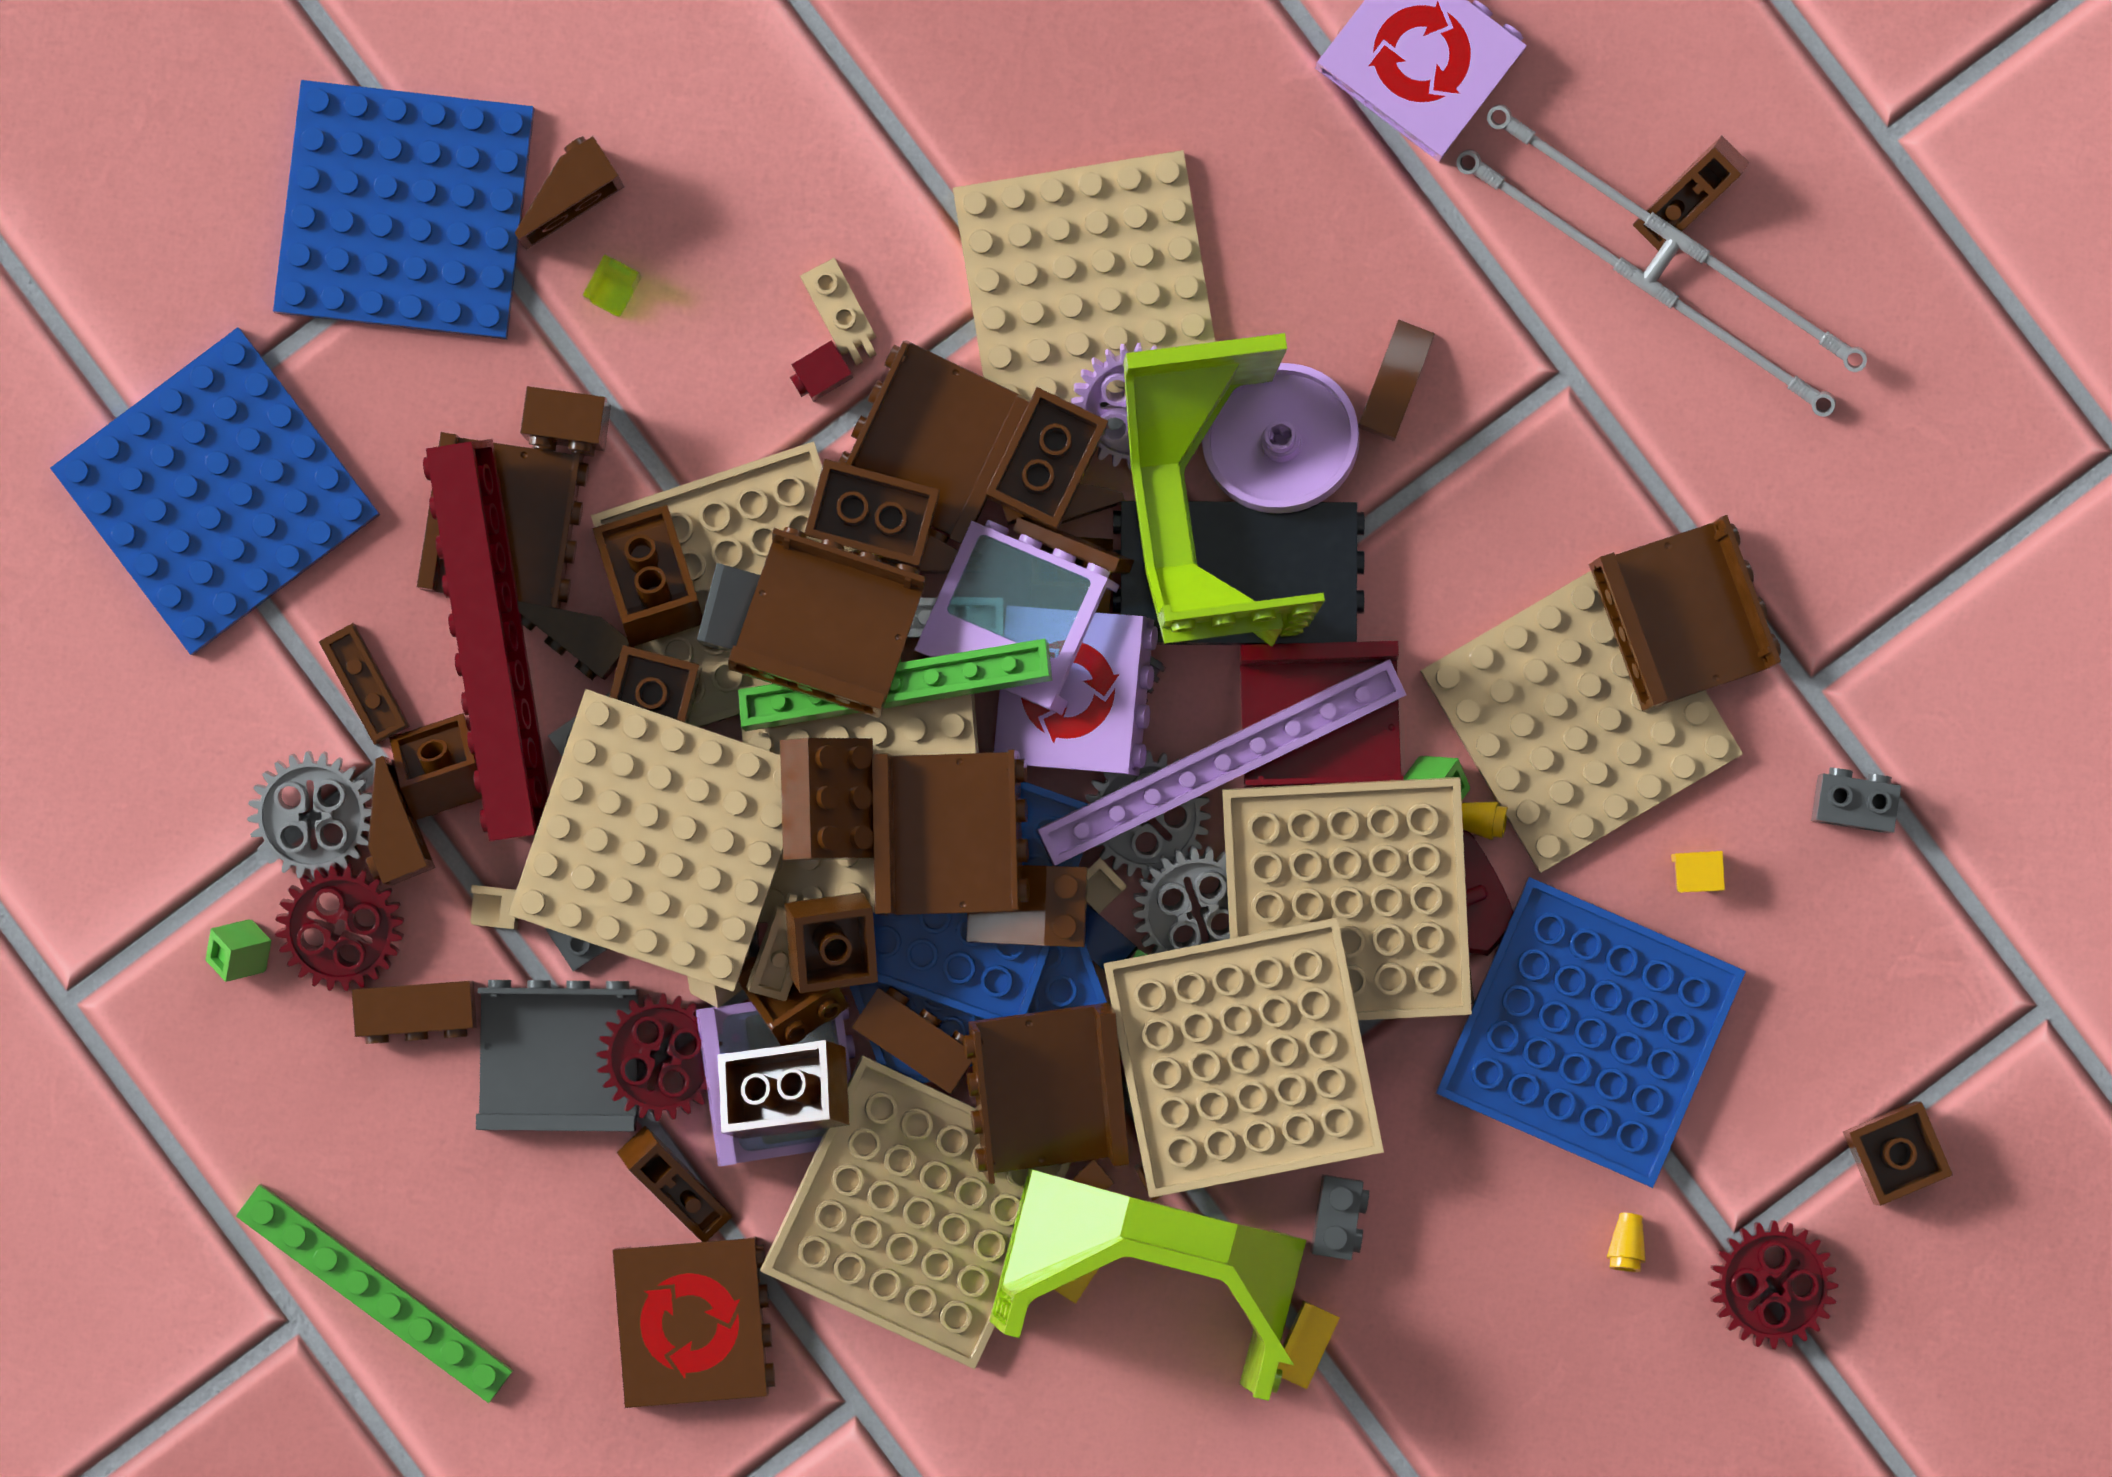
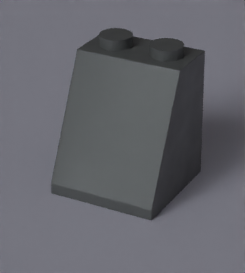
[697,563,760,652]

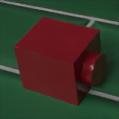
[790,340,853,402]

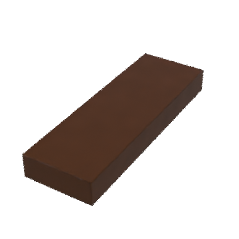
[1013,517,1134,574]
[319,623,410,745]

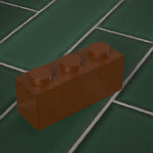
[352,981,477,1044]
[852,986,972,1094]

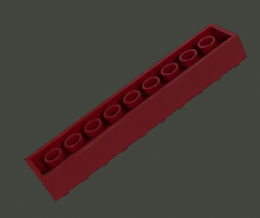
[423,439,550,841]

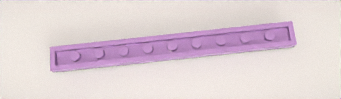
[1036,659,1406,866]

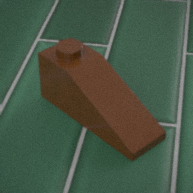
[1633,135,1749,251]
[617,1125,732,1242]

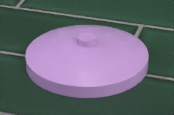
[1202,363,1360,514]

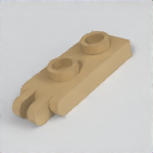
[800,258,877,366]
[746,893,810,1001]

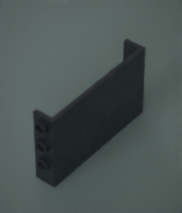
[1113,501,1365,645]

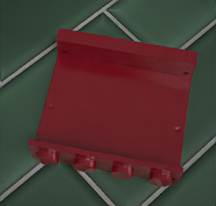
[1240,641,1403,788]

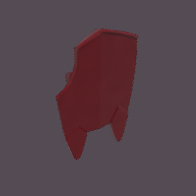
[1463,830,1513,956]

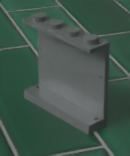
[476,980,639,1132]

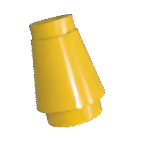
[1462,802,1508,840]
[1606,1213,1646,1272]

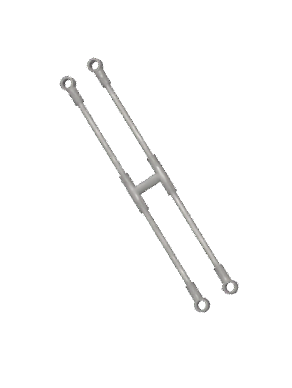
[1457,105,1867,417]

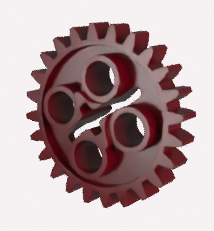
[275,863,404,991]
[596,993,723,1121]
[1708,1220,1839,1349]

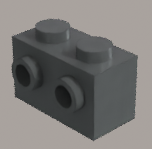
[1811,768,1901,833]
[1310,1174,1369,1260]

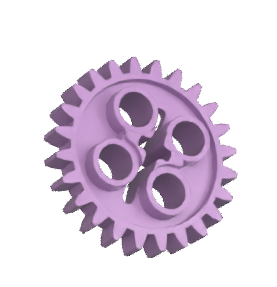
[1071,343,1157,469]

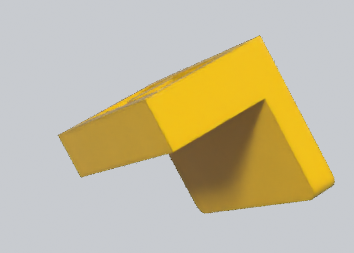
[1277,1300,1340,1389]

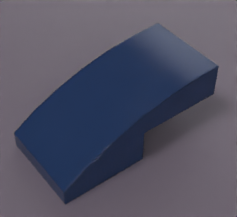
[1085,904,1138,971]

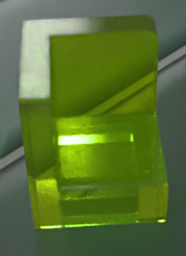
[582,254,642,317]

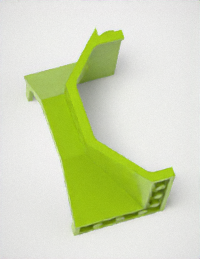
[1123,333,1325,647]
[989,1168,1306,1401]

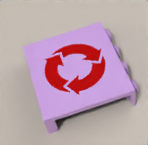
[1315,0,1527,162]
[994,606,1158,776]

